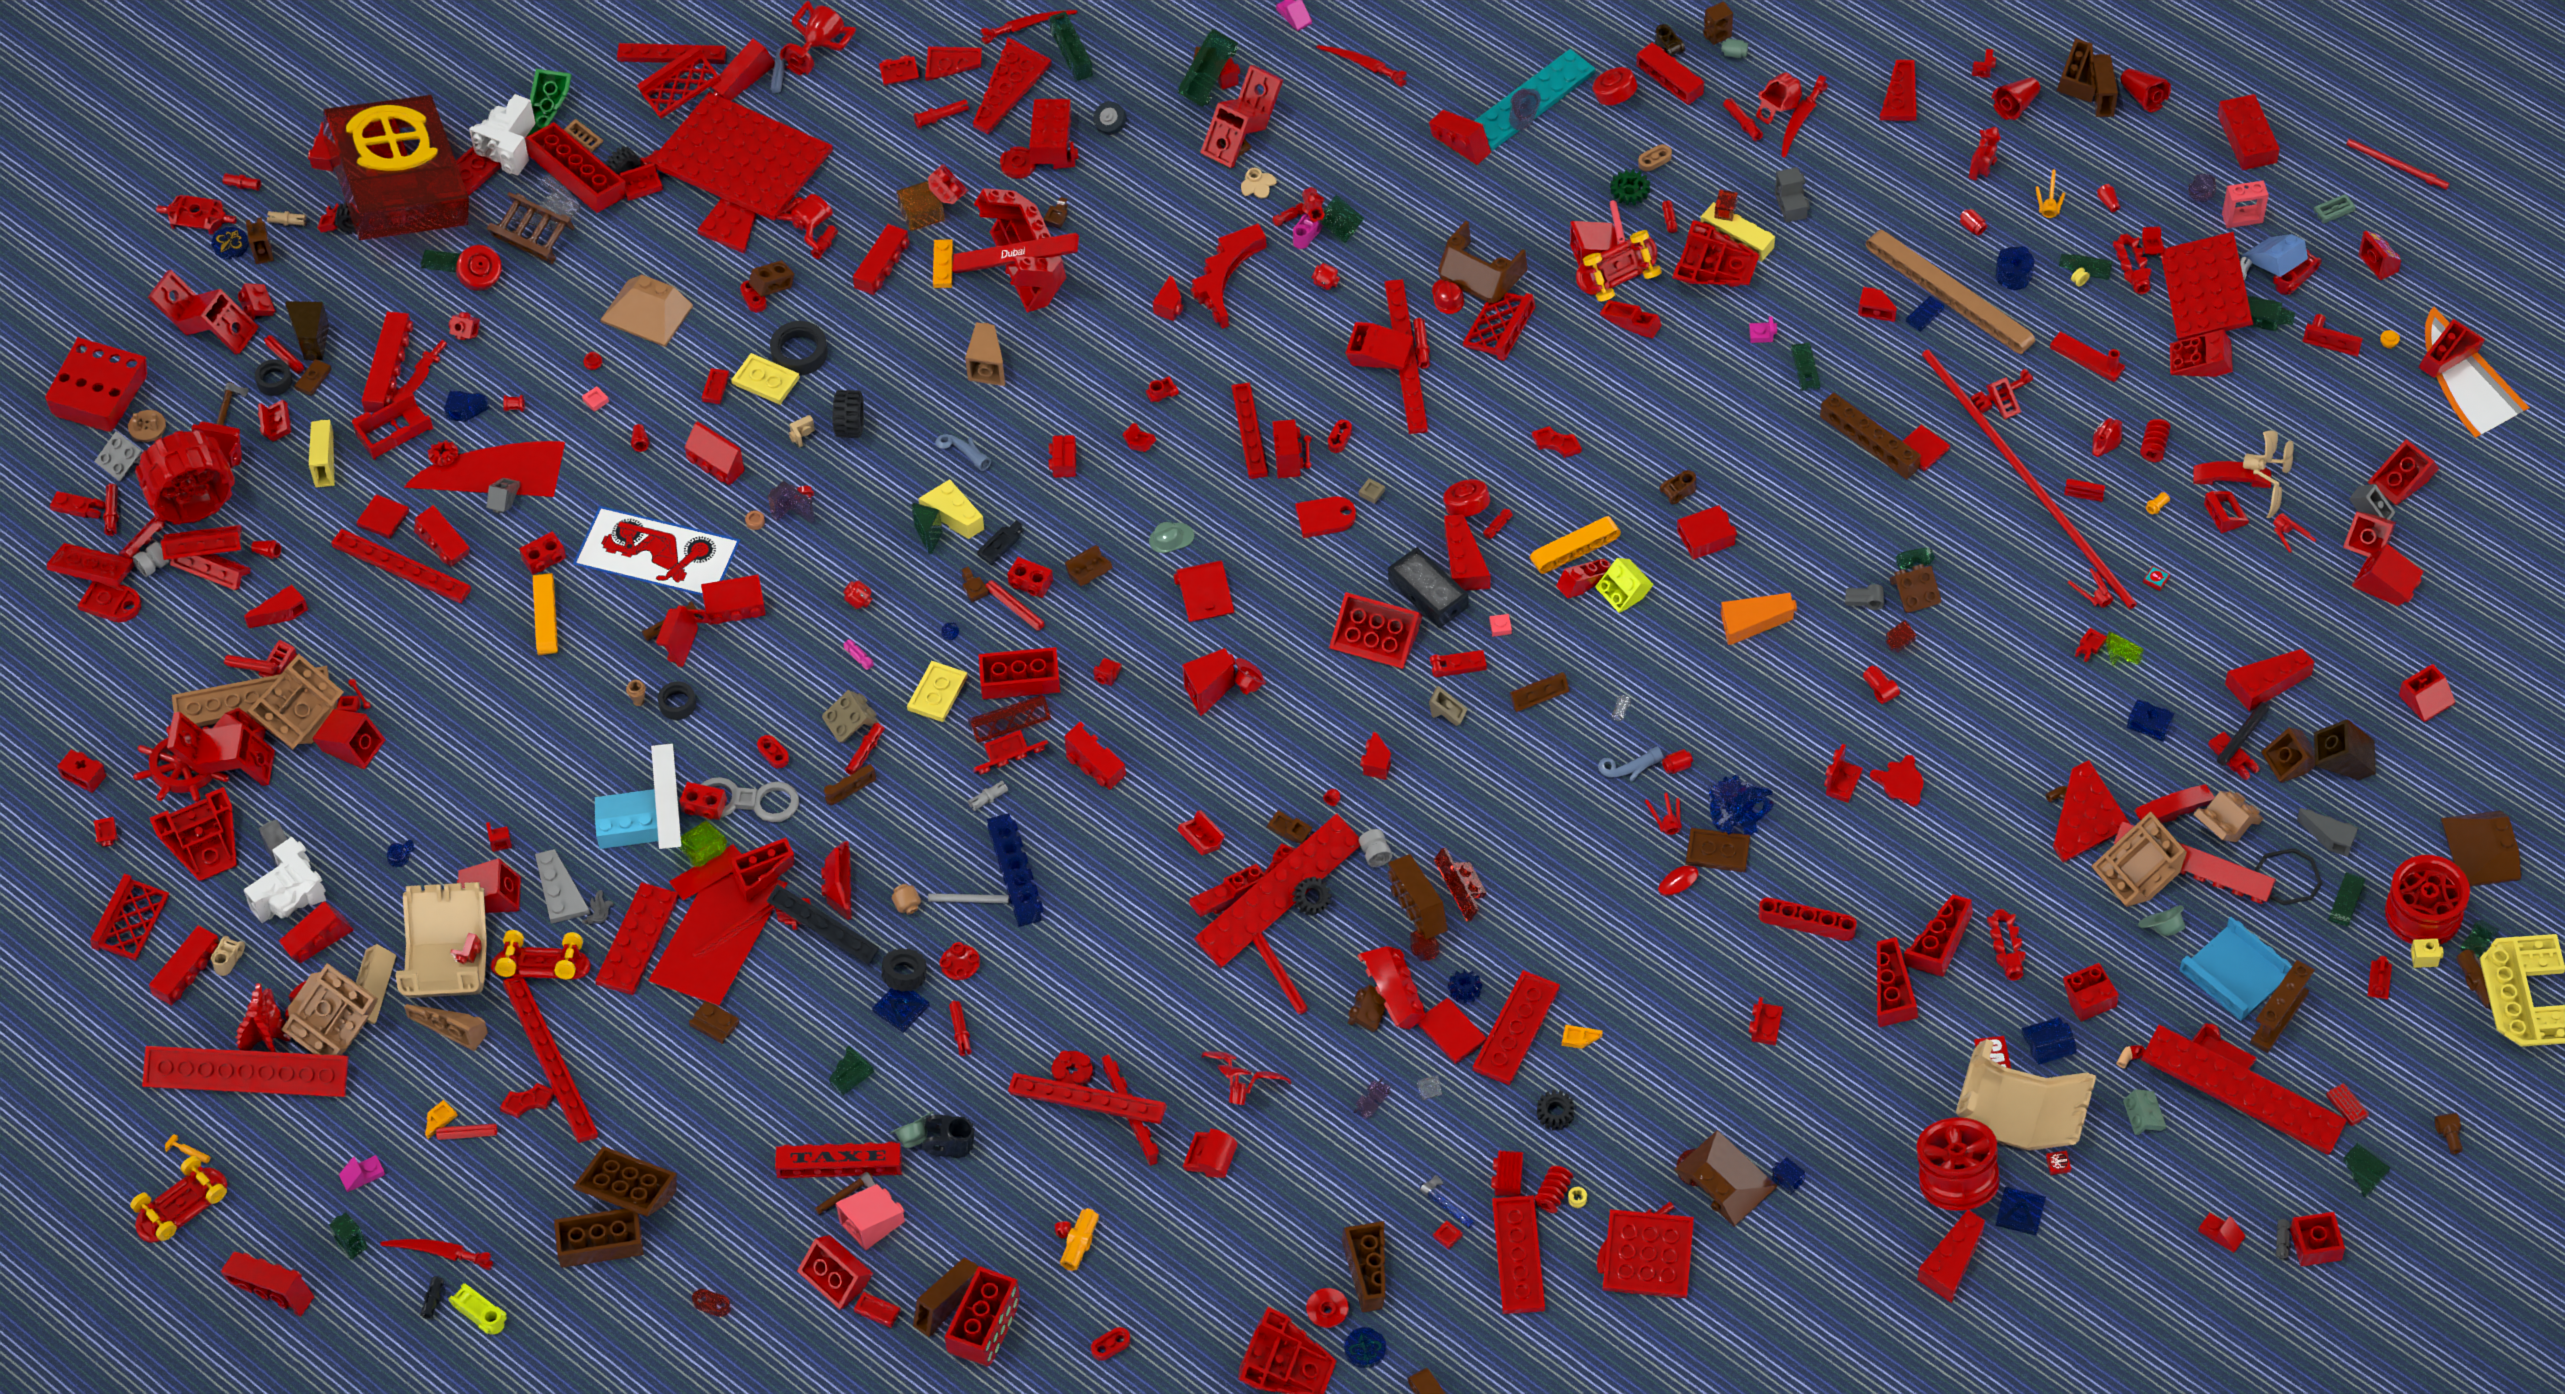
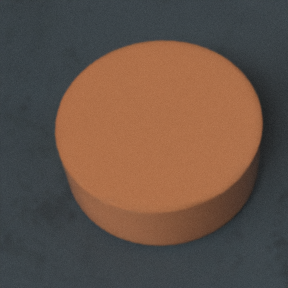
[745,510,765,530]

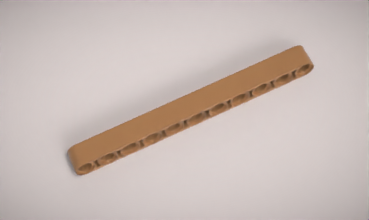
[1866,230,2035,354]

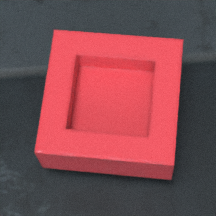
[582,386,609,412]
[1489,614,1512,637]

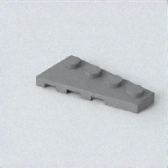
[535,849,590,924]

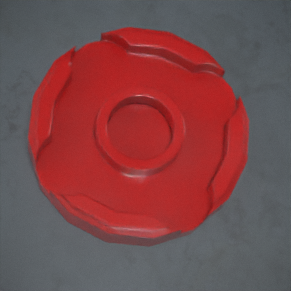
[1000,147,1036,179]

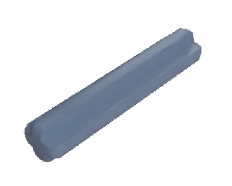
[770,48,786,93]

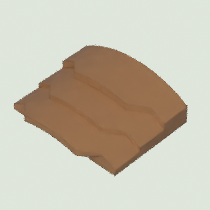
[246,654,344,750]
[281,963,378,1056]

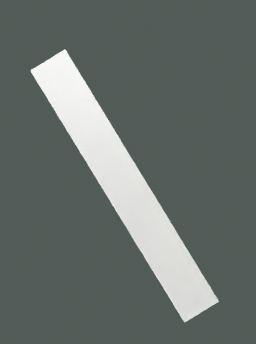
[651,744,681,849]

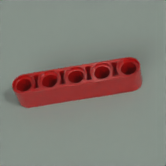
[1758,897,1857,941]

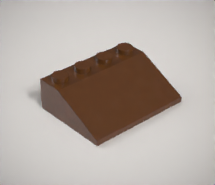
[573,1146,677,1217]

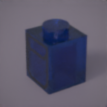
[1772,1157,1805,1195]

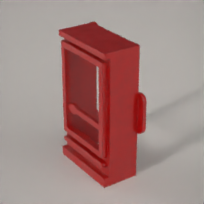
[352,390,433,460]

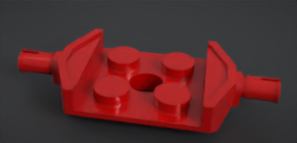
[156,195,237,234]

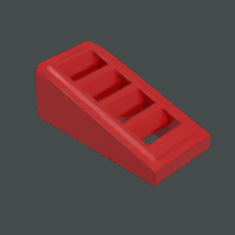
[1986,377,2021,419]
[258,640,297,678]

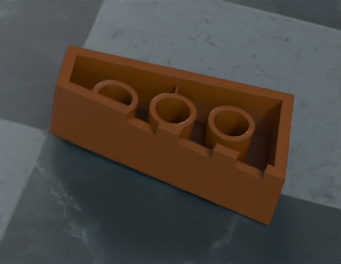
[1341,1221,1385,1312]

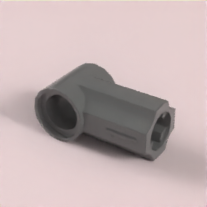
[1845,584,1884,610]

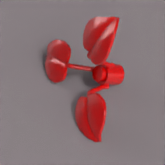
[1201,1051,1291,1105]

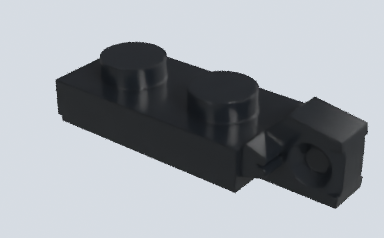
[977,520,1023,566]

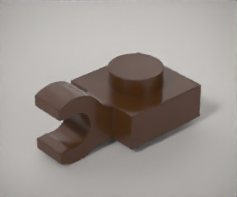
[1043,197,1068,229]
[961,567,989,603]

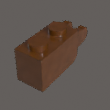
[246,217,274,264]

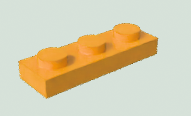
[933,239,953,288]

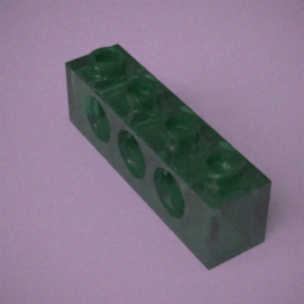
[1049,11,1093,81]

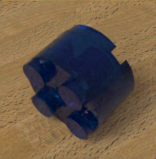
[1995,246,2035,290]

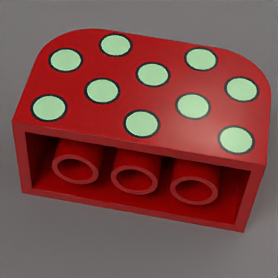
[945,1266,1020,1367]

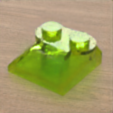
[678,820,727,866]

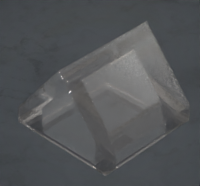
[1417,1075,1442,1100]

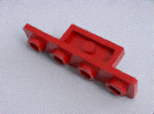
[973,730,1048,775]

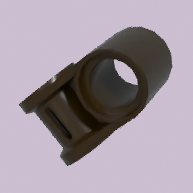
[1655,24,1685,56]

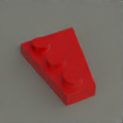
[925,47,982,81]

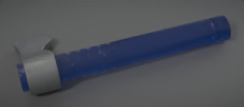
[1420,1175,1474,1228]

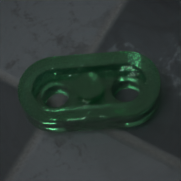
[1895,547,1935,570]

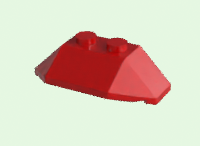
[821,841,851,920]

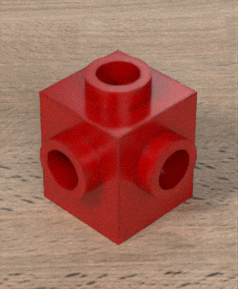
[449,312,480,340]

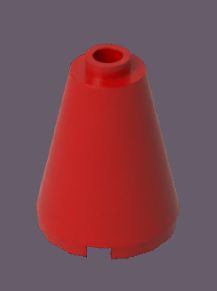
[2121,68,2171,113]
[1992,77,2041,120]

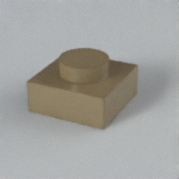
[1359,478,1385,504]

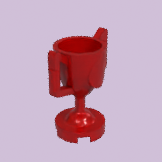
[779,1,856,76]

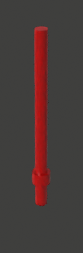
[2346,138,2450,190]

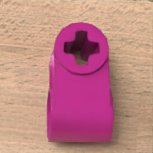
[1293,213,1323,249]

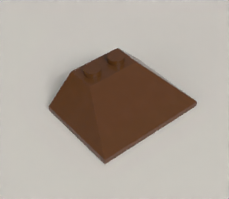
[2441,810,2521,886]
[1674,1130,1777,1227]

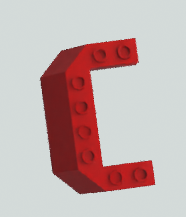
[974,188,1067,313]

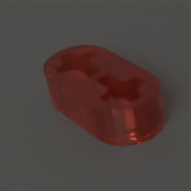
[692,1289,731,1317]

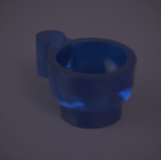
[387,840,415,867]

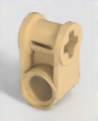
[211,936,245,976]

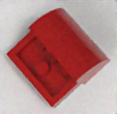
[1183,1128,1238,1178]

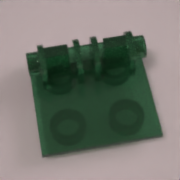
[1318,195,1364,243]

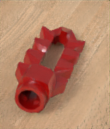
[2113,234,2151,294]
[1987,909,2026,981]

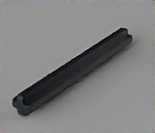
[2217,702,2270,766]

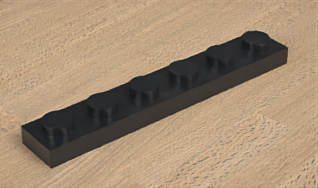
[766,884,880,965]

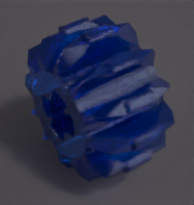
[1448,968,1482,1005]

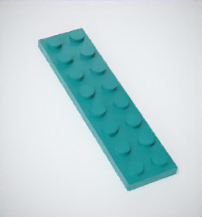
[1474,49,1596,152]

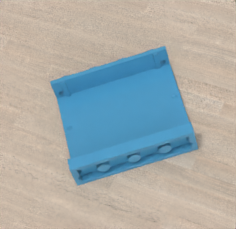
[2179,917,2292,1021]

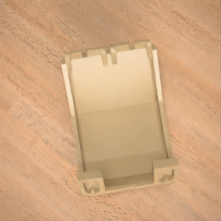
[396,882,487,998]
[1956,1039,2096,1151]

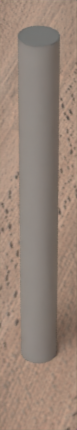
[928,894,1009,903]

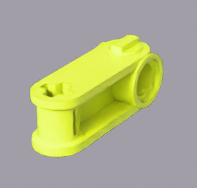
[448,1283,507,1335]

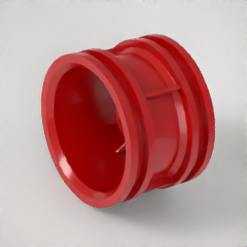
[1917,1117,2000,1211]

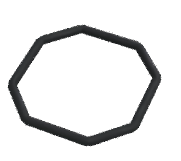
[2255,848,2322,905]

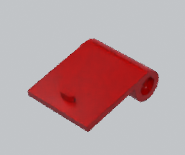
[1173,560,1234,622]
[2191,1023,2256,1070]

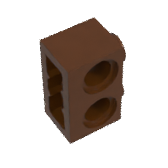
[1703,1,1733,45]
[749,260,795,297]

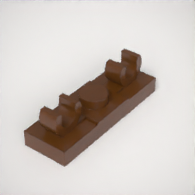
[1510,672,1569,712]

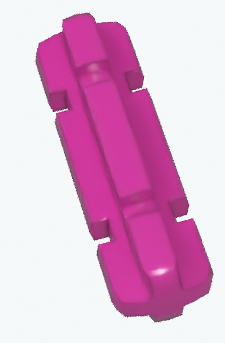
[843,639,874,670]

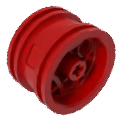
[2385,855,2470,945]

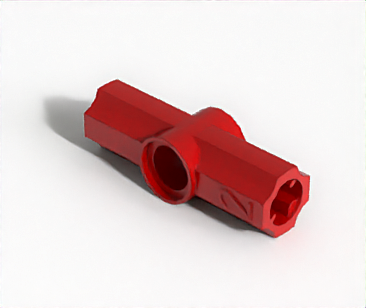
[1302,187,1325,222]

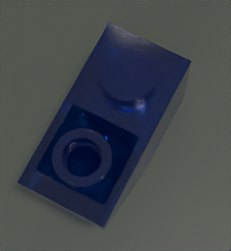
[444,391,489,422]

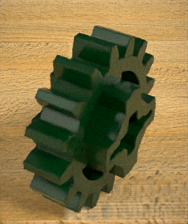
[1610,169,1650,205]

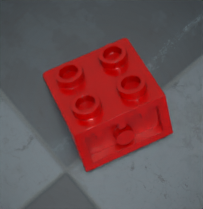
[1824,744,1863,803]

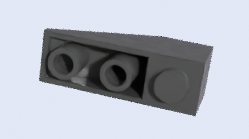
[2297,808,2358,857]

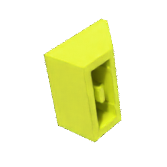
[1595,558,1654,613]

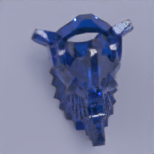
[1708,775,1774,835]

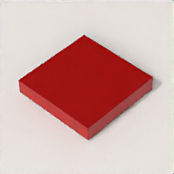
[1902,424,1950,471]
[356,494,410,539]

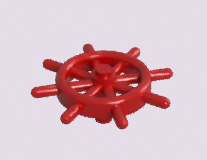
[133,726,229,802]

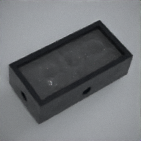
[1388,547,1469,629]

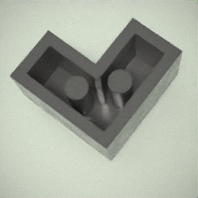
[1775,167,1810,223]

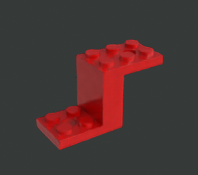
[1200,65,1283,168]
[147,270,259,355]
[167,712,275,786]

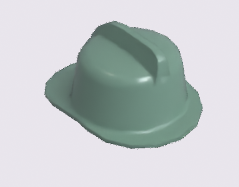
[1149,522,1194,553]
[2138,905,2185,936]
[890,1111,934,1148]

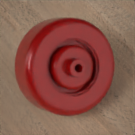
[1592,67,1638,106]
[456,245,502,291]
[1443,479,1491,517]

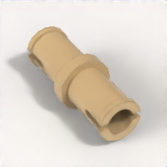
[267,211,306,226]

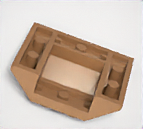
[600,275,693,347]
[2091,812,2187,907]

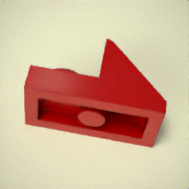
[2198,1213,2246,1253]

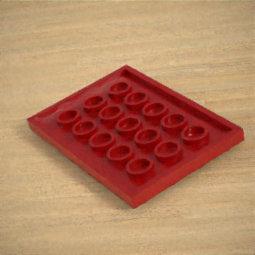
[2160,232,2253,341]

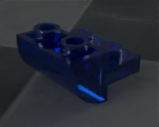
[2021,1017,2077,1065]

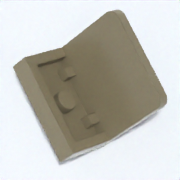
[822,690,879,743]

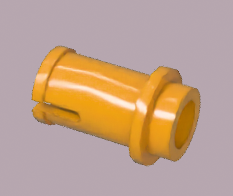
[2146,492,2170,515]

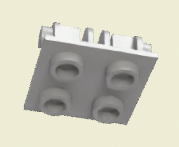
[94,431,142,482]

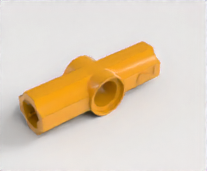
[1060,1208,1099,1271]

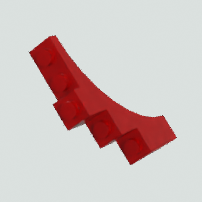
[1190,223,1267,329]

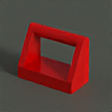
[2204,491,2249,533]

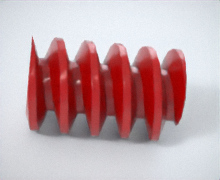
[2140,419,2171,462]
[1534,1166,1574,1213]

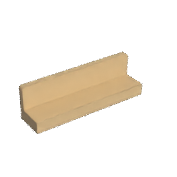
[356,944,396,1024]

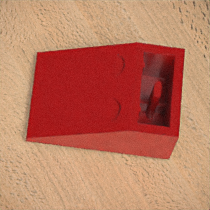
[1346,322,1414,369]
[2170,329,2233,377]

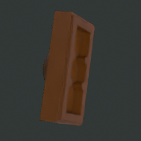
[295,359,332,396]

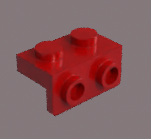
[619,163,663,201]
[238,283,275,320]
[258,400,291,442]
[1177,810,1225,856]

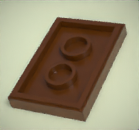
[1685,828,1750,873]

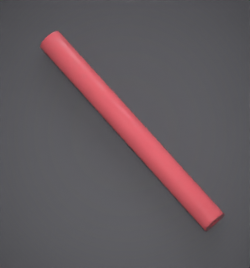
[1610,200,1625,243]

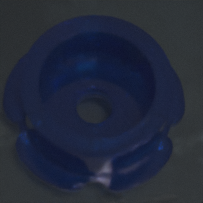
[941,622,959,640]

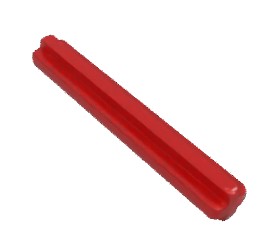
[985,580,1045,631]

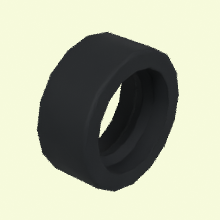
[255,359,292,396]
[658,681,696,720]

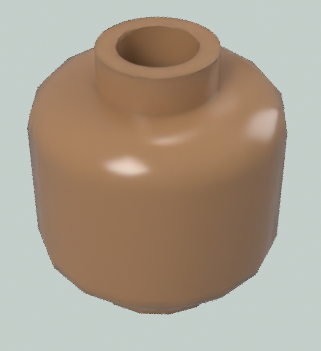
[891,883,921,915]

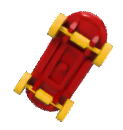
[1576,230,1662,302]
[491,930,591,979]
[130,1156,227,1243]

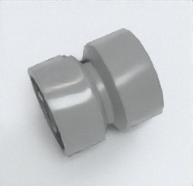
[132,542,169,577]
[1359,829,1392,867]

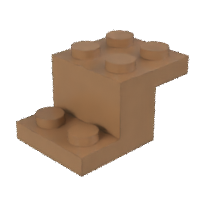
[2193,791,2264,842]

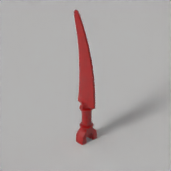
[981,10,1077,44]
[1317,45,1407,87]
[1782,75,1828,158]
[380,1239,493,1270]

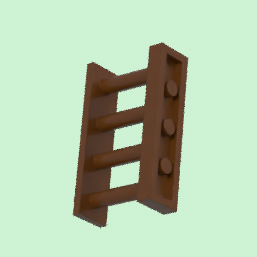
[487,192,575,264]
[2250,960,2315,1053]

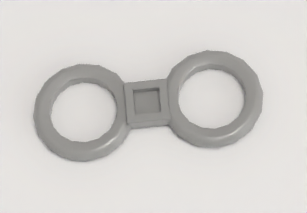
[694,777,799,823]

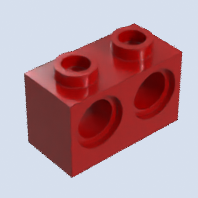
[519,531,566,575]
[1007,557,1053,598]
[679,782,727,820]

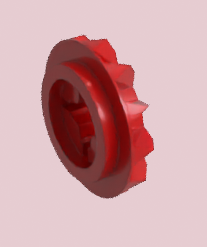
[428,440,458,466]

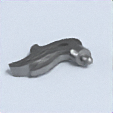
[582,890,613,924]

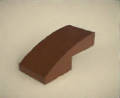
[1266,810,1313,844]

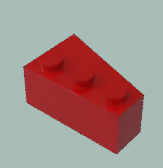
[1429,110,1491,165]
[1272,419,1304,478]
[1064,721,1126,790]
[730,837,795,902]
[279,901,354,963]

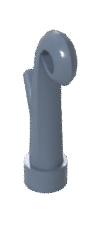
[935,434,991,471]
[1598,746,1664,781]

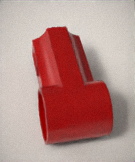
[1863,665,1900,704]

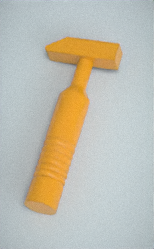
[165,1134,211,1164]

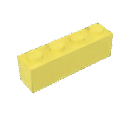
[1701,202,1775,262]

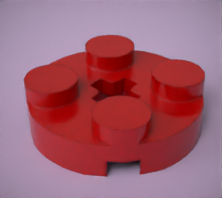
[1052,1050,1093,1086]

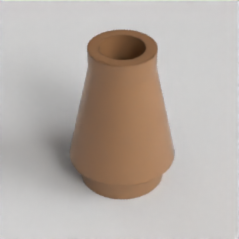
[626,680,646,706]

